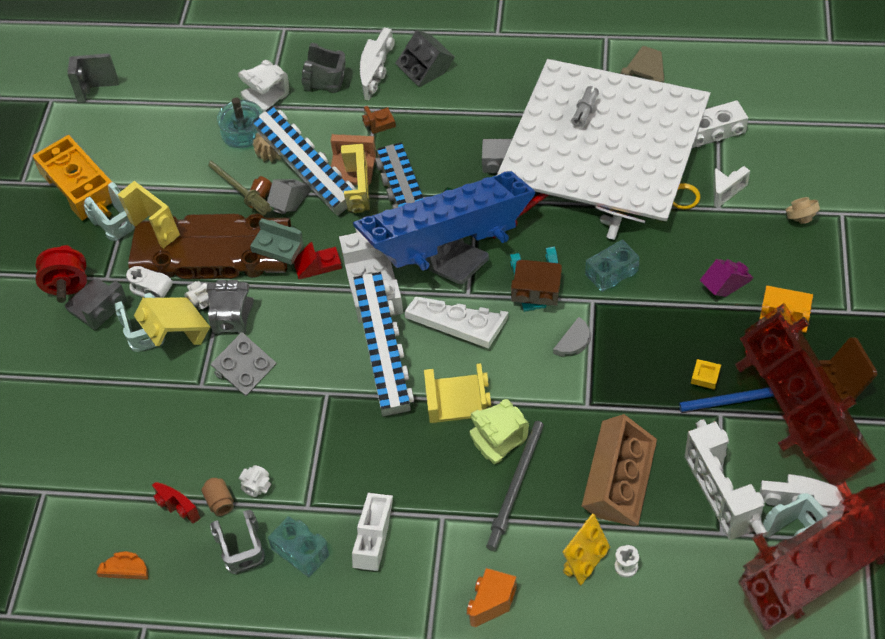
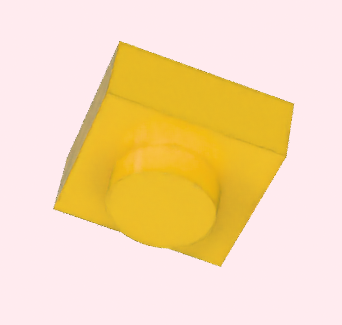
[691,359,721,389]

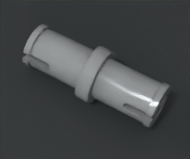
[571,86,599,127]

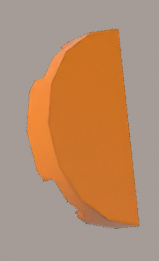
[96,551,148,580]

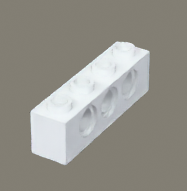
[692,100,748,148]

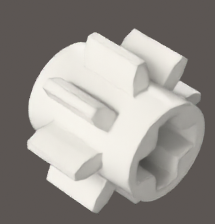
[185,281,209,310]
[239,465,271,497]

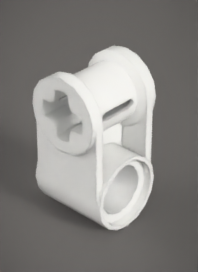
[126,266,173,298]

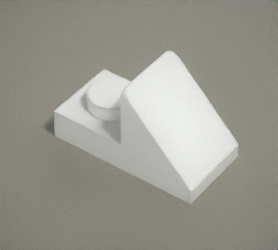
[713,166,750,208]

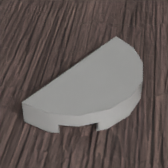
[553,317,589,356]

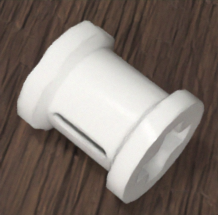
[615,545,639,578]

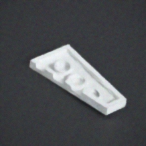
[405,297,509,349]

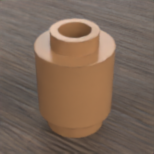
[201,478,234,516]

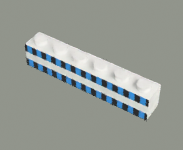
[252,106,356,216]
[353,272,414,417]

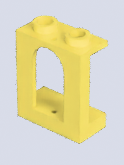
[341,144,370,213]

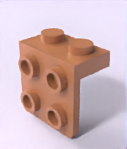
[331,134,377,185]

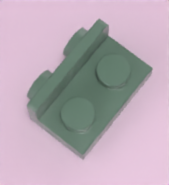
[250,219,304,265]

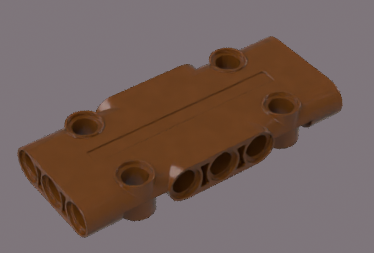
[128,214,291,279]

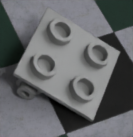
[210,332,276,396]

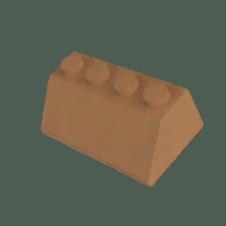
[582,414,657,526]

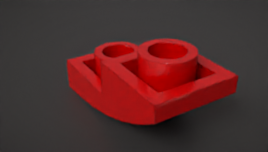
[152,482,201,524]

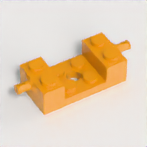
[32,135,112,221]

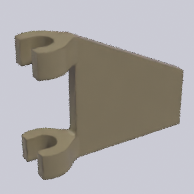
[620,46,664,83]

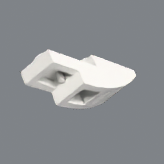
[360,28,395,101]
[759,474,868,523]

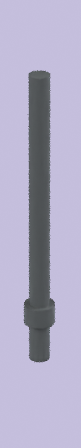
[486,421,544,551]

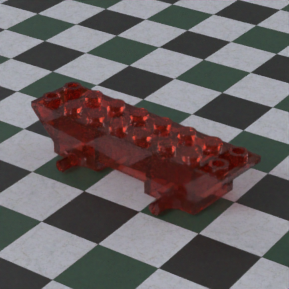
[735,303,877,486]
[738,480,885,631]

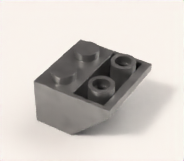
[395,30,455,87]

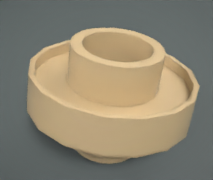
[786,197,820,224]

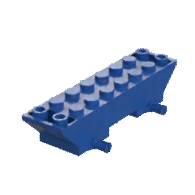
[353,171,535,270]

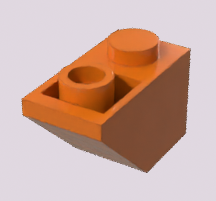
[467,568,517,627]

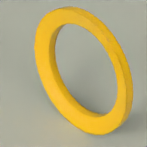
[673,183,700,209]

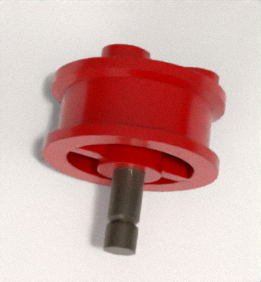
[35,245,87,303]

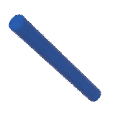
[679,387,777,412]

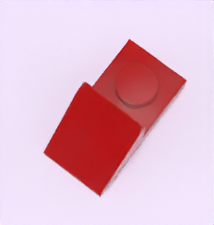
[294,242,342,280]

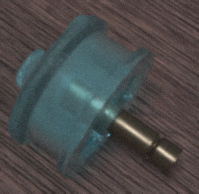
[217,97,263,148]

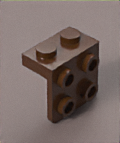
[511,260,562,306]
[807,337,877,405]

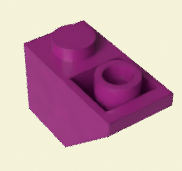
[700,259,754,297]

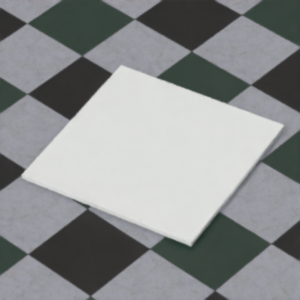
[497,59,710,221]

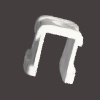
[238,60,289,113]

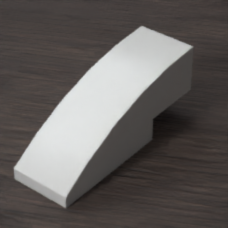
[352,493,393,571]

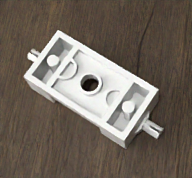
[339,228,403,323]
[685,420,768,540]

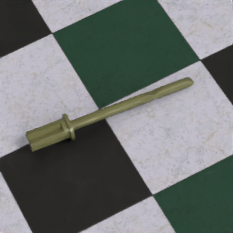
[208,160,272,215]

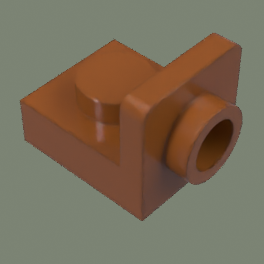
[362,106,396,134]

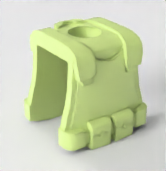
[469,399,529,465]

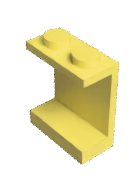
[117,181,180,248]
[134,297,210,346]
[424,363,491,423]

